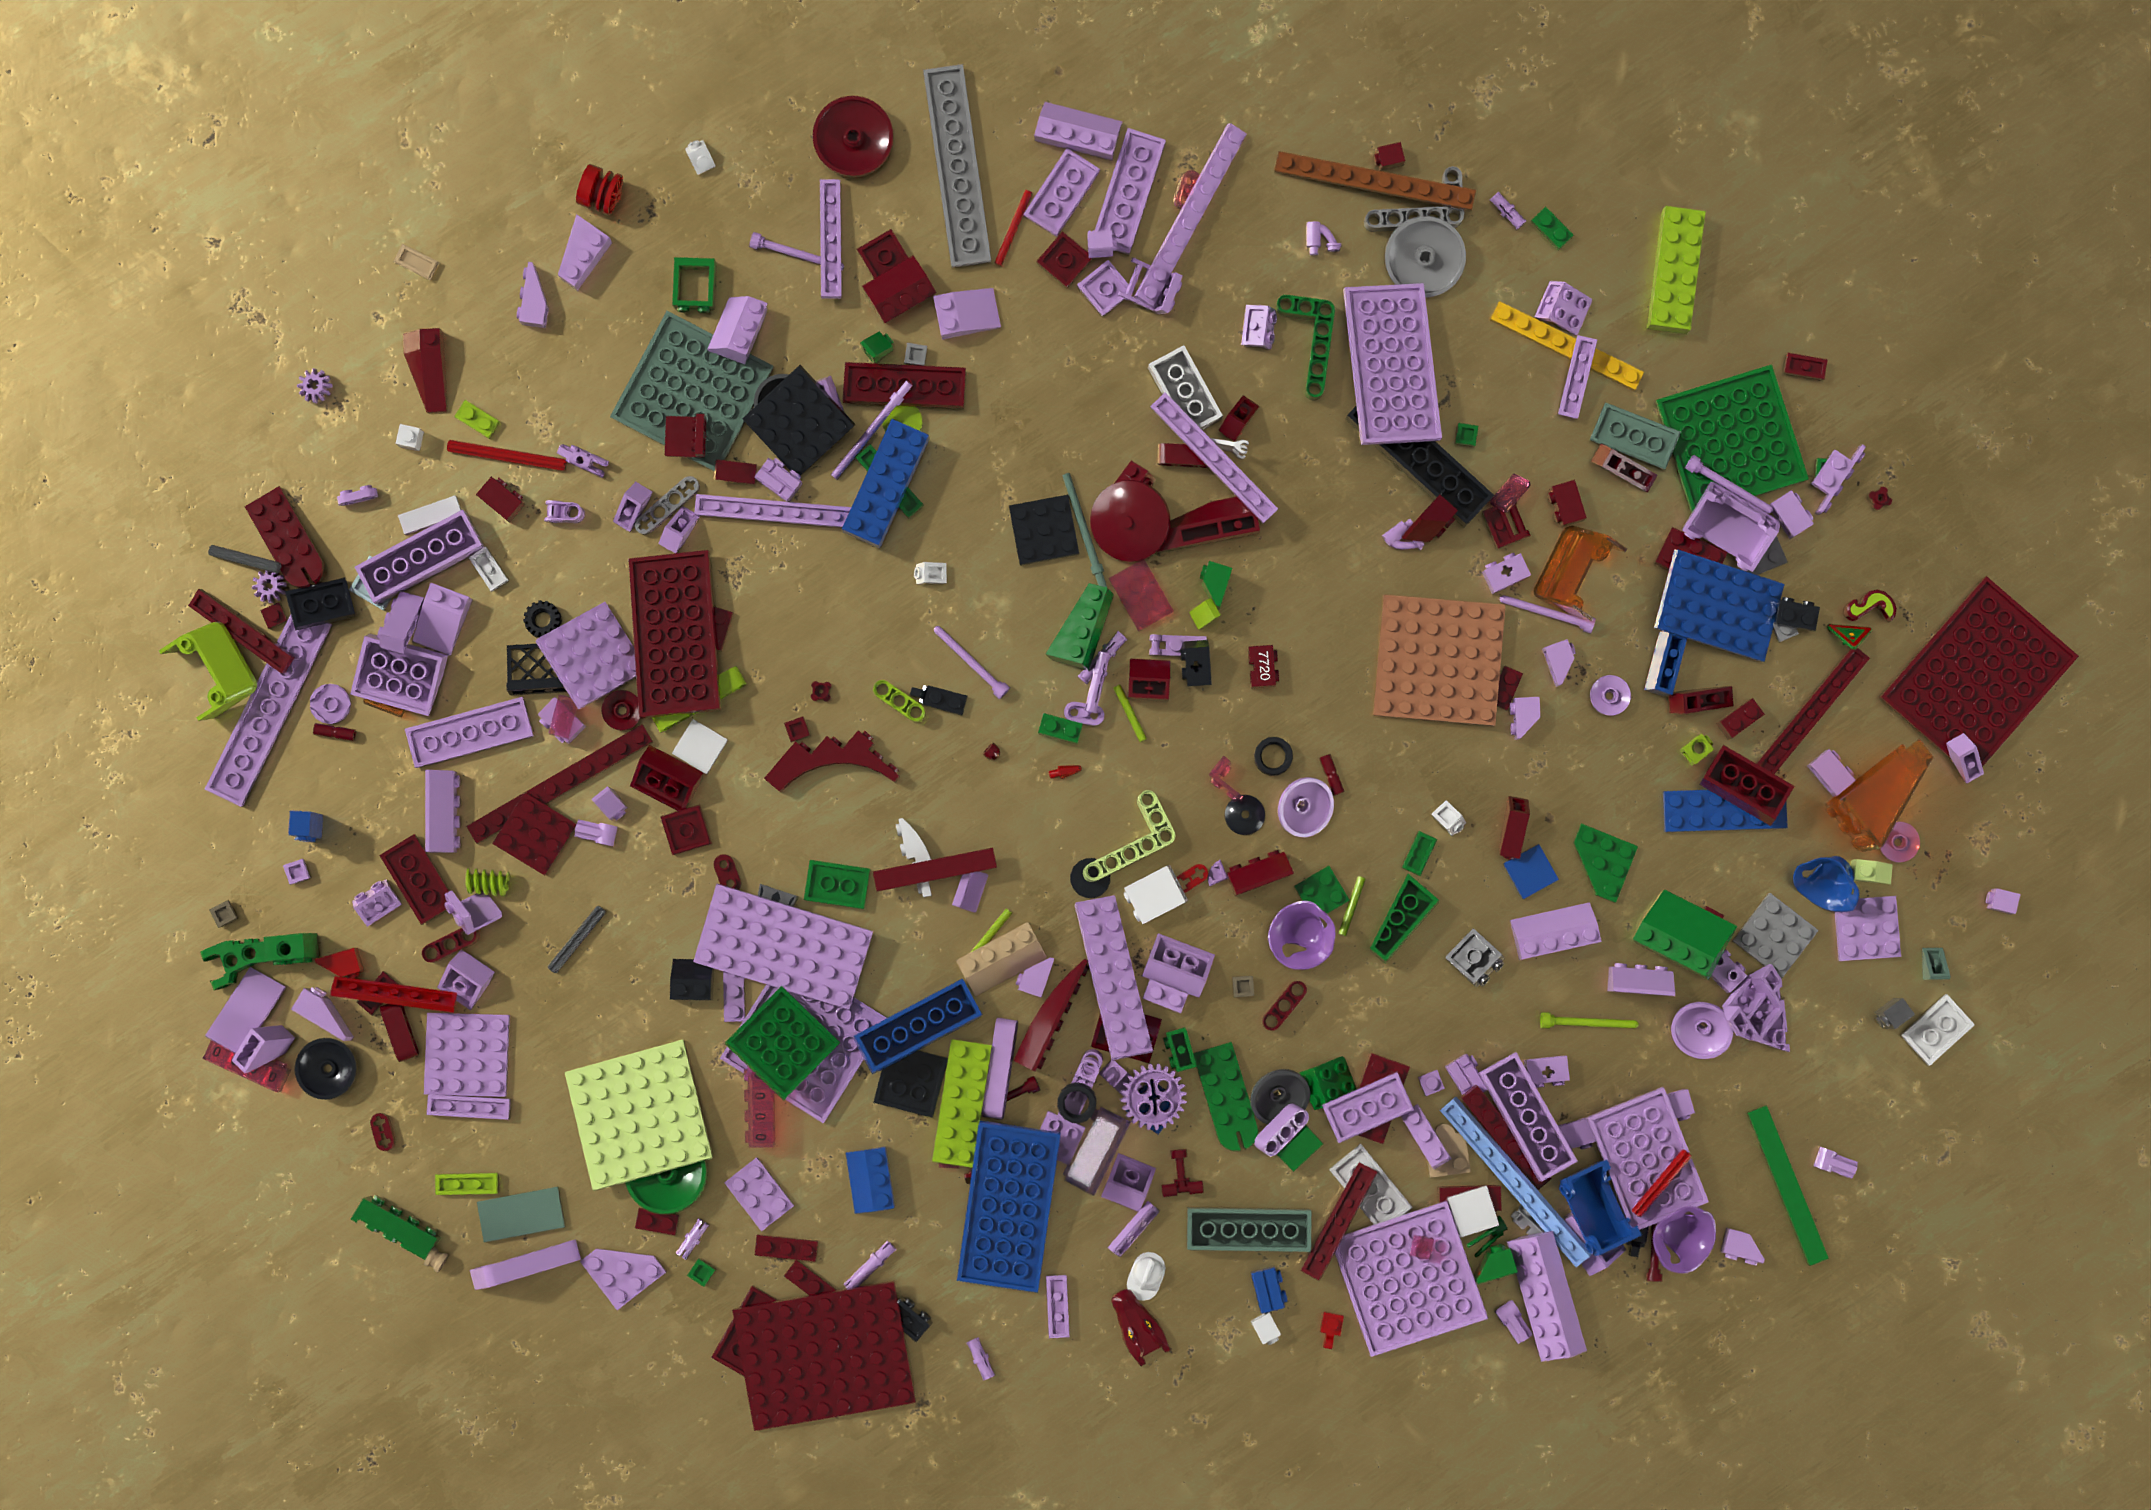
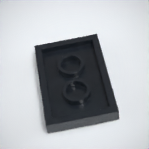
[285,578,356,631]

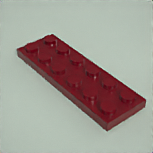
[843,362,966,408]

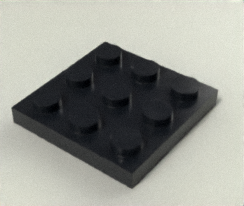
[1009,495,1079,566]
[873,1050,948,1118]

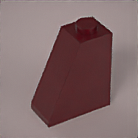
[1499,796,1530,860]

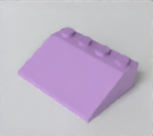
[350,634,448,716]

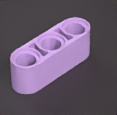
[1255,1103,1309,1156]

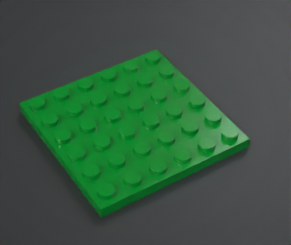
[1655,364,1809,513]

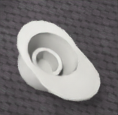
[1127,1252,1166,1301]

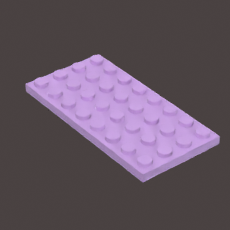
[1343,283,1442,445]
[693,883,873,1010]

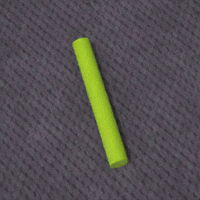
[1114,684,1147,742]
[1338,876,1366,936]
[970,908,1012,953]

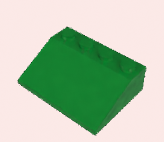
[1633,889,1737,980]

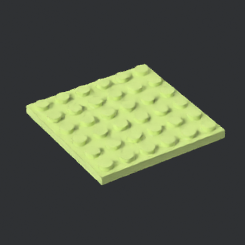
[565,1039,713,1191]

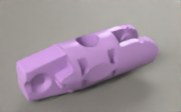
[557,444,609,478]

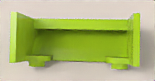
[159,622,257,721]

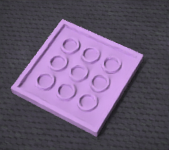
[535,602,636,710]
[424,1013,510,1097]

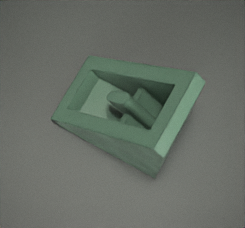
[1922,948,1951,980]

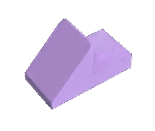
[1099,1059,1142,1097]

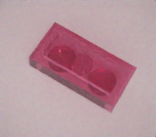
[548,694,577,739]

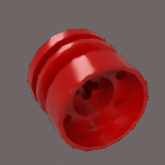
[576,164,623,215]

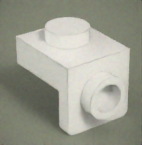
[685,140,716,175]

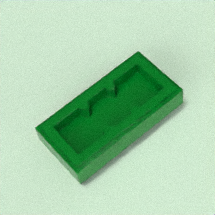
[1402,831,1437,876]

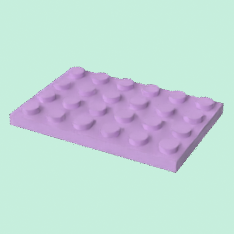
[1587,1087,1709,1230]

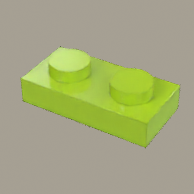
[454,400,500,439]

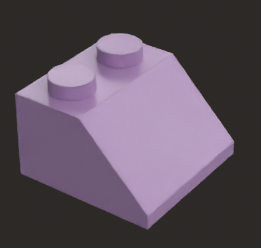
[437,949,495,1010]
[1101,1153,1156,1212]

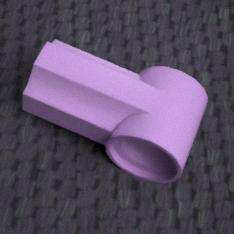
[575,819,618,846]
[1814,1147,1858,1178]
[1495,1300,1533,1344]

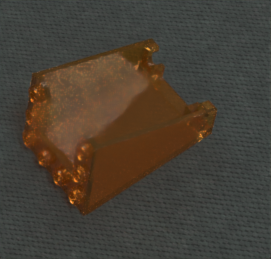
[1825,739,1933,852]

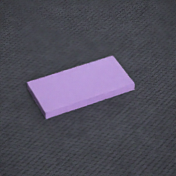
[1023,148,1101,237]
[205,967,286,1054]
[1322,1072,1414,1143]

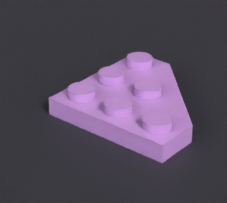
[580,1248,667,1310]

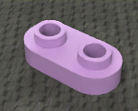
[337,485,378,506]
[1064,702,1104,726]

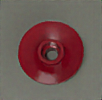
[601,690,640,730]

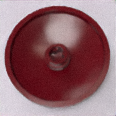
[813,96,893,177]
[1090,480,1171,562]

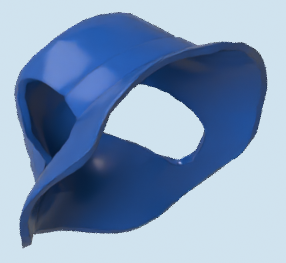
[1793,856,1859,912]

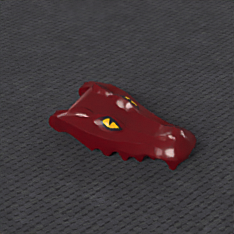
[1111,1289,1171,1367]

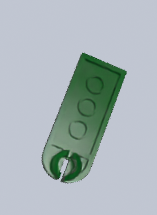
[1193,1042,1258,1152]

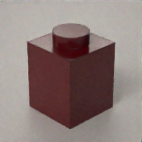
[1373,142,1405,171]

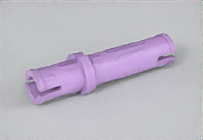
[1078,631,1128,684]
[1084,651,1111,713]
[844,1240,896,1289]

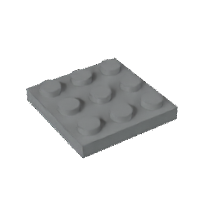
[1732,893,1819,979]

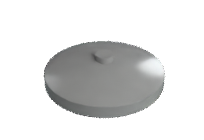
[1385,216,1466,297]

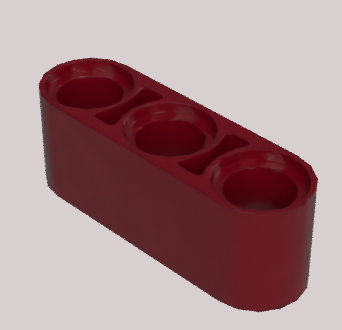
[1157,443,1209,468]
[422,928,480,963]
[1262,981,1307,1031]
[380,1004,419,1062]

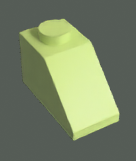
[1851,859,1893,884]

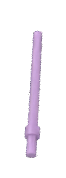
[831,380,913,479]

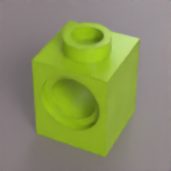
[1680,734,1714,766]

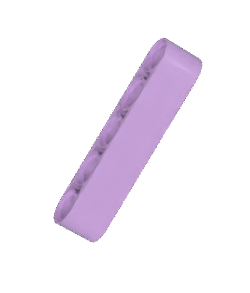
[982,1018,1018,1120]

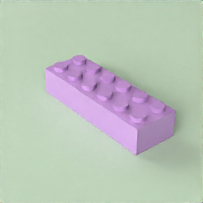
[355,510,484,605]
[1478,1053,1578,1182]
[1507,1231,1587,1361]

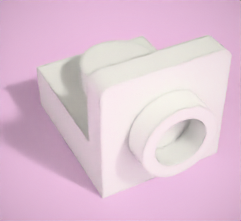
[914,562,947,584]
[1432,800,1466,836]

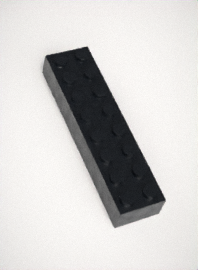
[1346,406,1494,528]

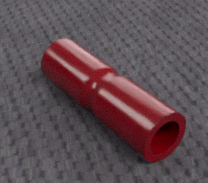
[313,723,356,741]
[1319,754,1345,796]

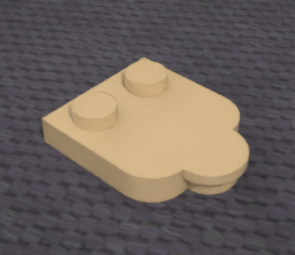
[1427,1124,1471,1178]

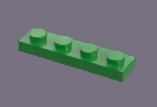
[855,444,924,519]

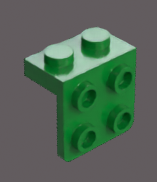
[1300,1056,1357,1110]

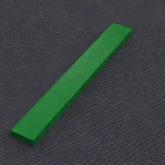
[1747,1105,1829,1266]

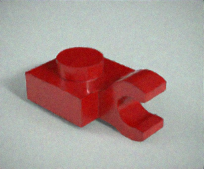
[1320,1312,1344,1349]

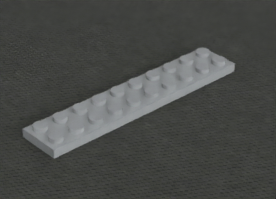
[923,64,991,268]

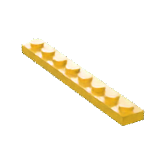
[1490,301,1644,391]

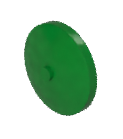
[625,1161,707,1215]

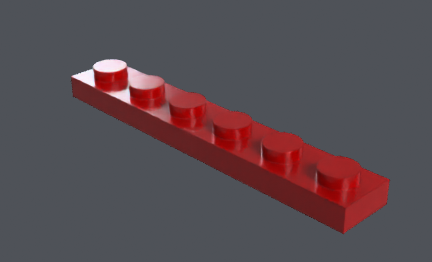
[330,976,457,1013]

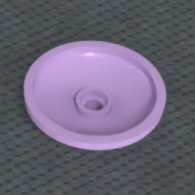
[1278,777,1334,837]
[1671,1002,1733,1059]

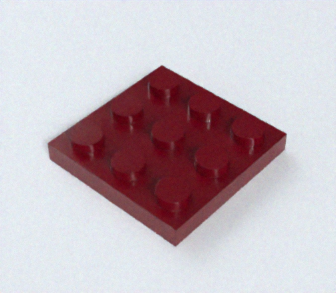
[492,792,577,876]

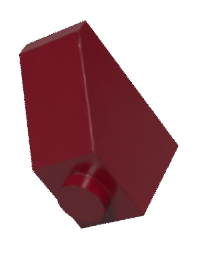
[1218,395,1260,442]

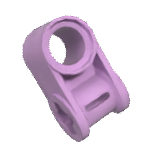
[544,500,585,523]

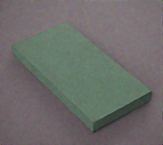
[1590,402,1681,470]
[477,1187,565,1242]

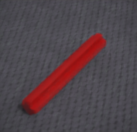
[1632,1149,1692,1217]

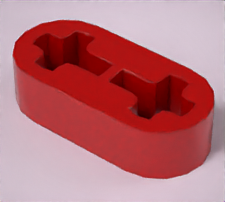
[1177,864,1208,893]

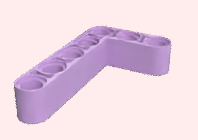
[470,1240,581,1290]

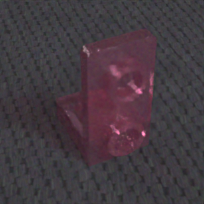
[1209,756,1244,802]

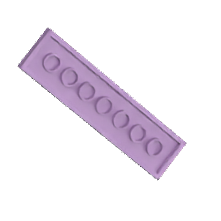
[1075,895,1153,1060]

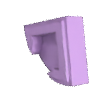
[1208,860,1228,886]

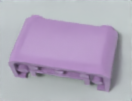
[1682,482,1780,572]

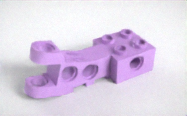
[1040,1049,1103,1165]

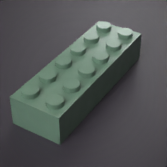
[1187,1207,1311,1252]

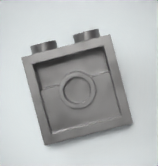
[1445,928,1505,988]

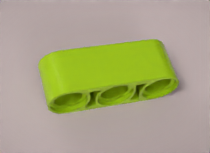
[873,680,926,723]

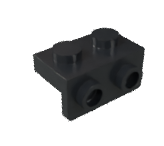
[1774,597,1820,631]
[897,1296,933,1342]

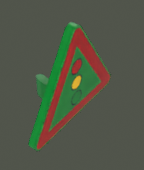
[1827,624,1872,649]

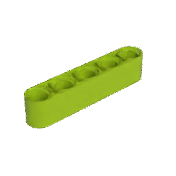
[651,666,747,733]

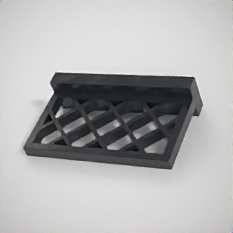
[506,643,567,695]

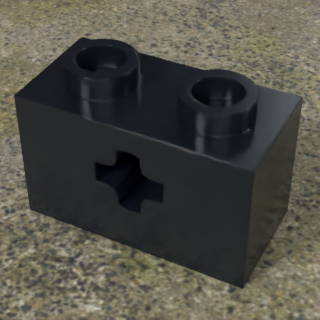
[1180,640,1212,687]

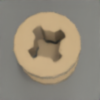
[424,1247,449,1273]

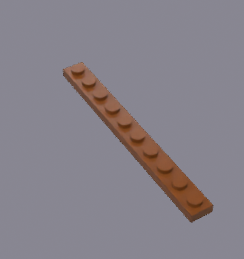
[1274,151,1476,211]

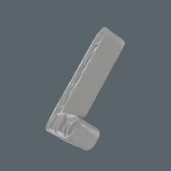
[1364,166,1464,232]

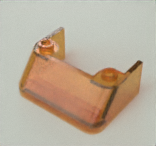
[1534,525,1627,621]

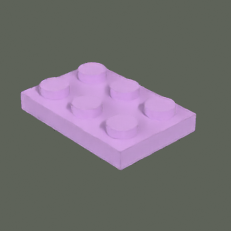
[724,1157,794,1231]

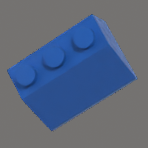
[846,1146,895,1214]

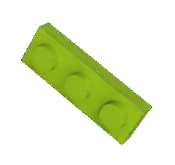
[435,1173,498,1195]

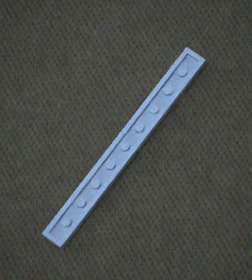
[1440,1097,1592,1267]

